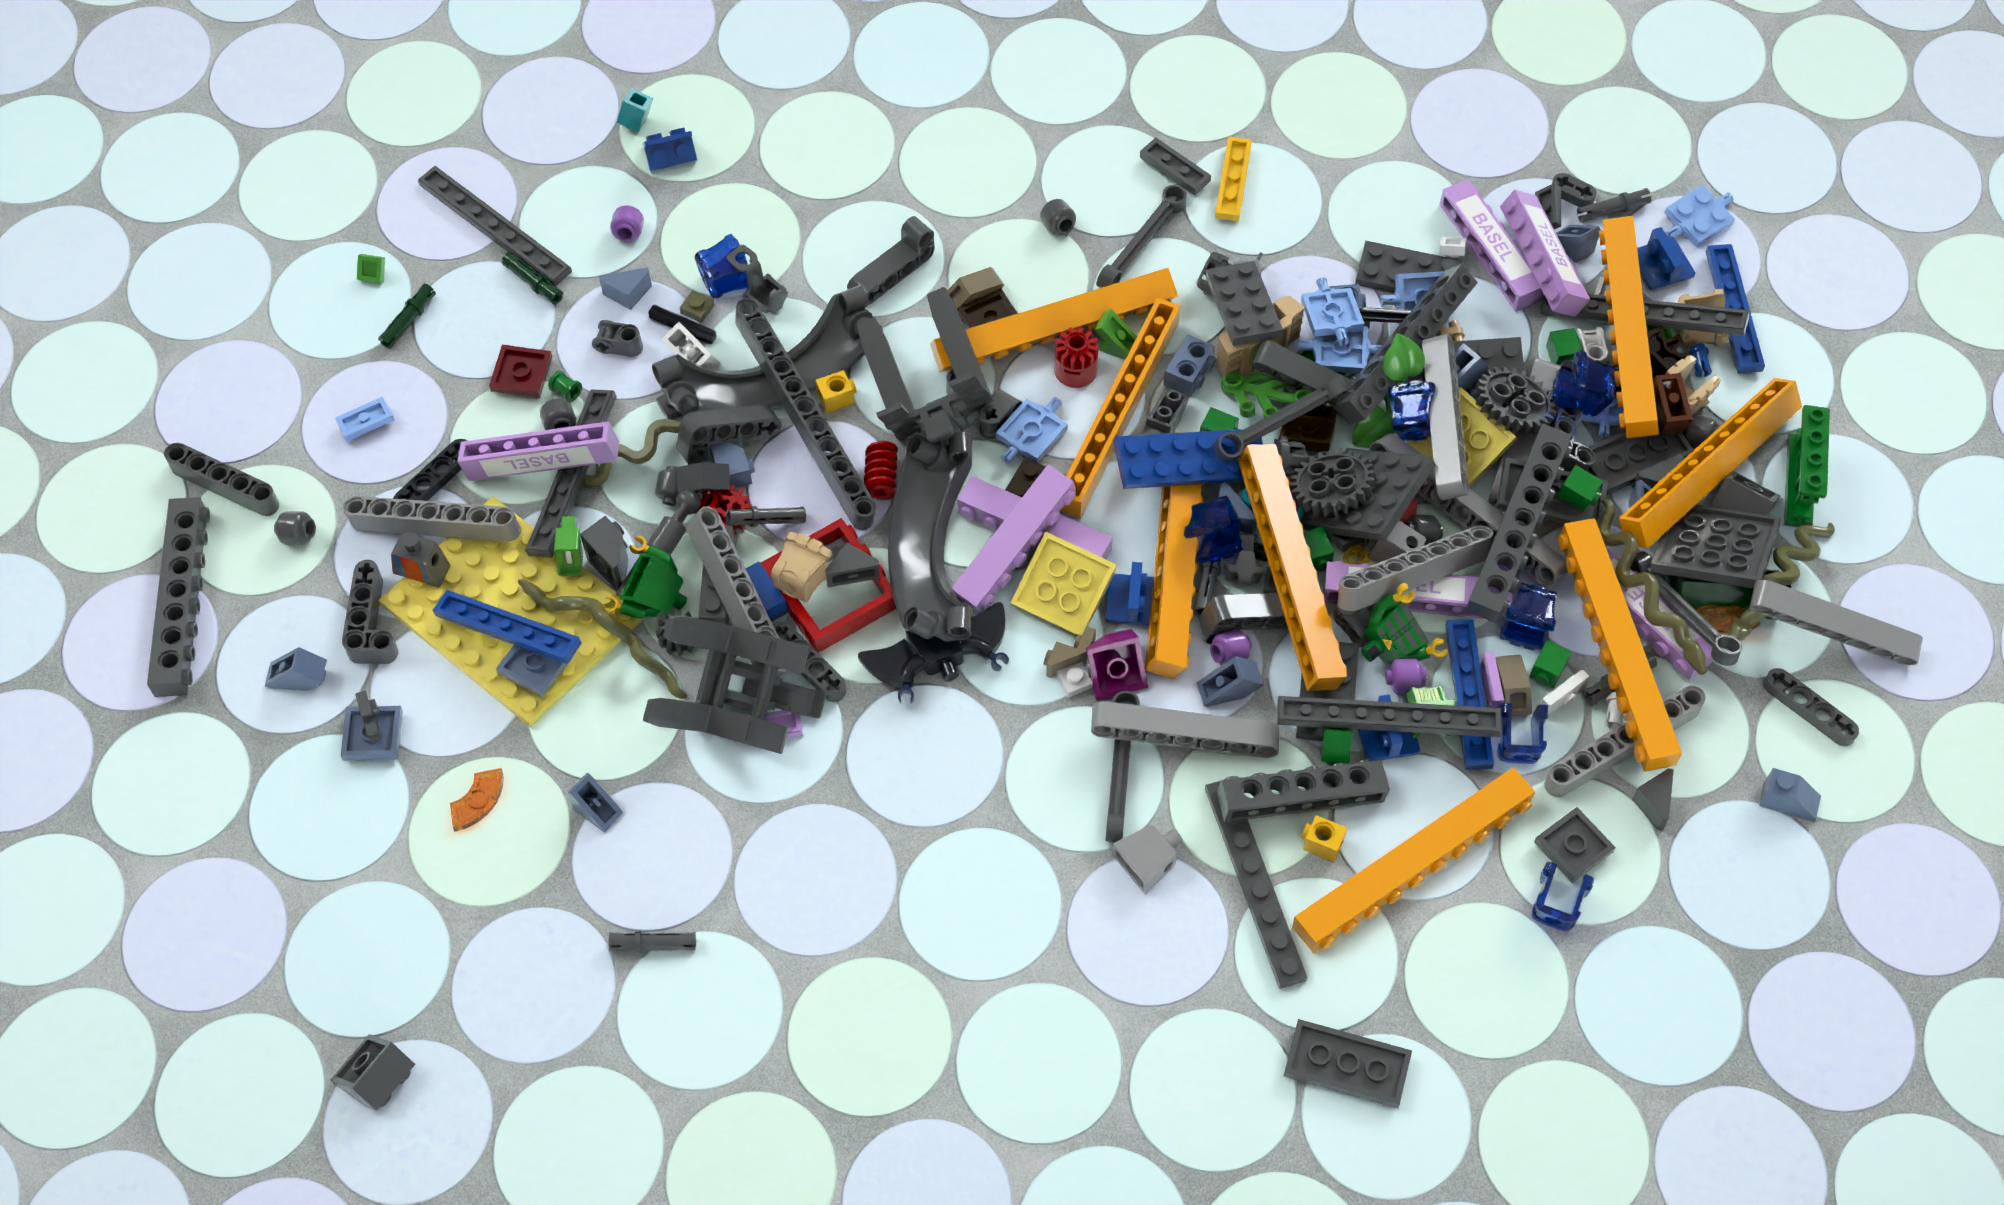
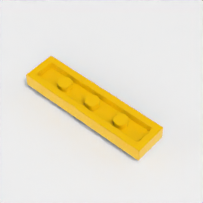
[1215,137,1252,222]

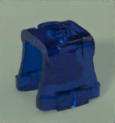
[694,233,749,298]
[1552,350,1616,417]
[1388,380,1435,441]
[1184,495,1244,563]
[1499,582,1557,650]
[1497,703,1548,764]
[1531,862,1594,931]

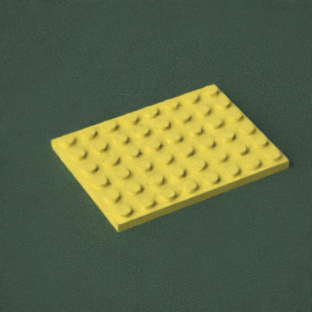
[378,496,644,728]

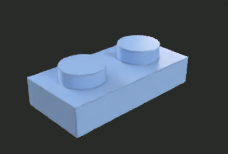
[335,397,394,442]

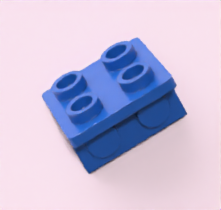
[642,127,697,171]
[1637,227,1696,290]
[1106,562,1153,626]
[1358,694,1420,761]

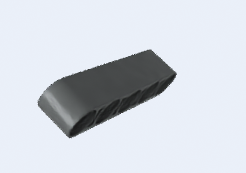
[1252,340,1353,405]
[164,442,279,516]

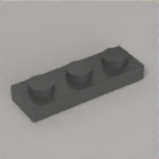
[1140,137,1211,195]

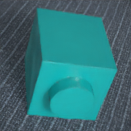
[617,88,654,132]

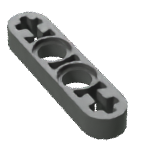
[773,622,846,702]
[1764,668,1859,746]

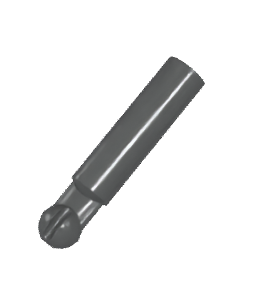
[616,489,701,597]

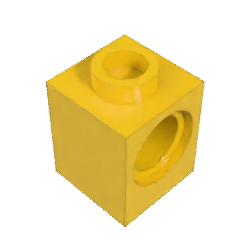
[815,370,857,414]
[1301,815,1347,863]

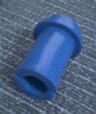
[1688,343,1712,378]

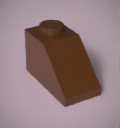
[1654,373,1693,436]

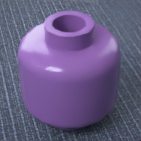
[610,205,644,242]
[1210,629,1252,665]
[1385,659,1426,694]

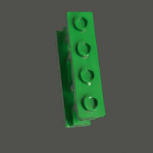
[1784,405,1830,527]

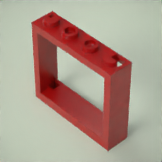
[760,518,896,653]

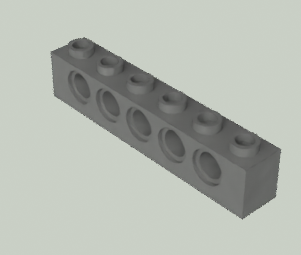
[1216,759,1390,823]

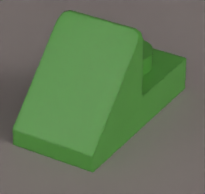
[1095,309,1137,360]

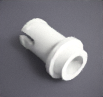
[1605,692,1624,729]

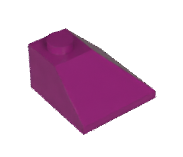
[1085,629,1148,700]

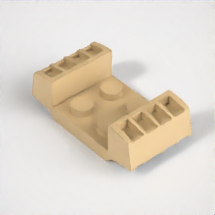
[1215,296,1305,380]

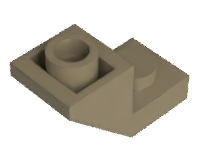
[947,267,1005,308]
[1043,626,1096,678]
[1495,654,1532,716]

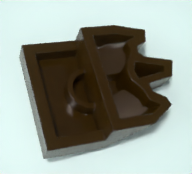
[1617,326,1689,386]
[1278,403,1337,452]

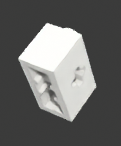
[661,322,721,369]

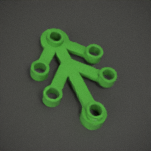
[1221,372,1313,418]

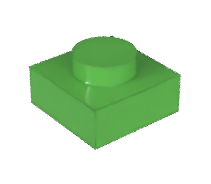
[356,254,385,283]

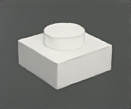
[1439,237,1466,258]
[1057,661,1093,698]

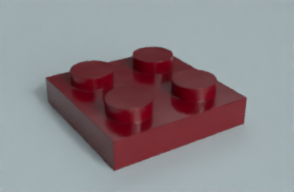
[489,344,553,398]

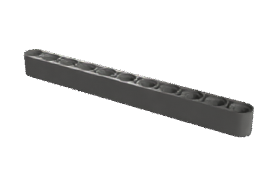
[735,298,876,530]

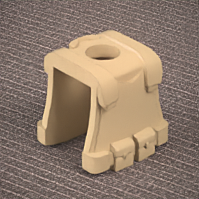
[1677,289,1729,347]
[1666,355,1721,416]
[772,532,833,602]

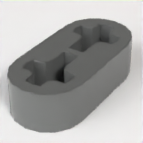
[1552,173,1597,207]

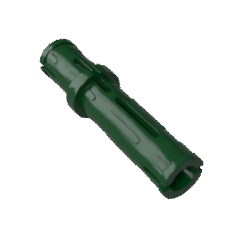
[501,251,564,305]
[378,283,436,349]

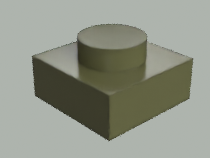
[680,290,715,323]

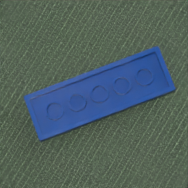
[1113,429,1263,489]

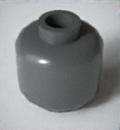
[1040,199,1076,235]
[540,398,576,430]
[1682,414,1720,448]
[655,466,678,506]
[274,511,316,545]
[1404,515,1443,545]

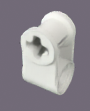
[1575,327,1608,363]

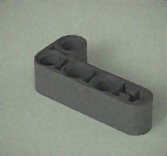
[847,216,935,305]
[1543,380,1596,472]
[676,404,782,465]
[342,559,399,664]
[1199,593,1288,645]

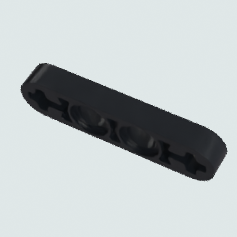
[393,439,468,501]

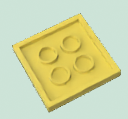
[1407,387,1517,489]
[1010,531,1118,635]

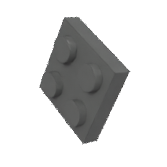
[1534,807,1616,883]

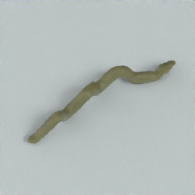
[582,419,681,487]
[1599,499,1708,675]
[1728,523,1835,642]
[518,579,687,699]

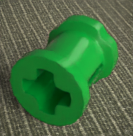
[548,370,582,402]

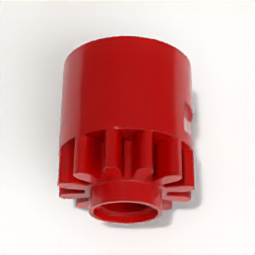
[1054,327,1098,388]

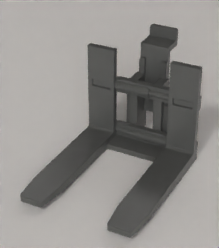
[857,287,994,443]
[643,615,827,754]

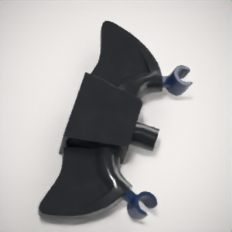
[858,602,1009,704]

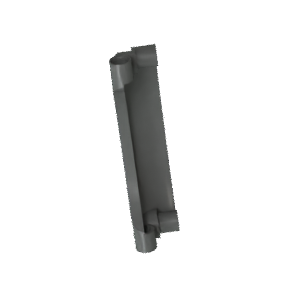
[652,285,883,416]
[888,432,972,642]

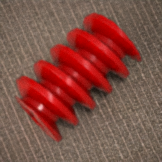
[864,441,898,500]

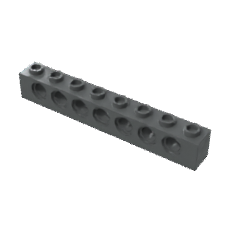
[1333,264,1478,425]
[1465,423,1573,623]
[147,497,210,697]

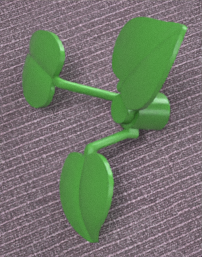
[1352,334,1429,448]

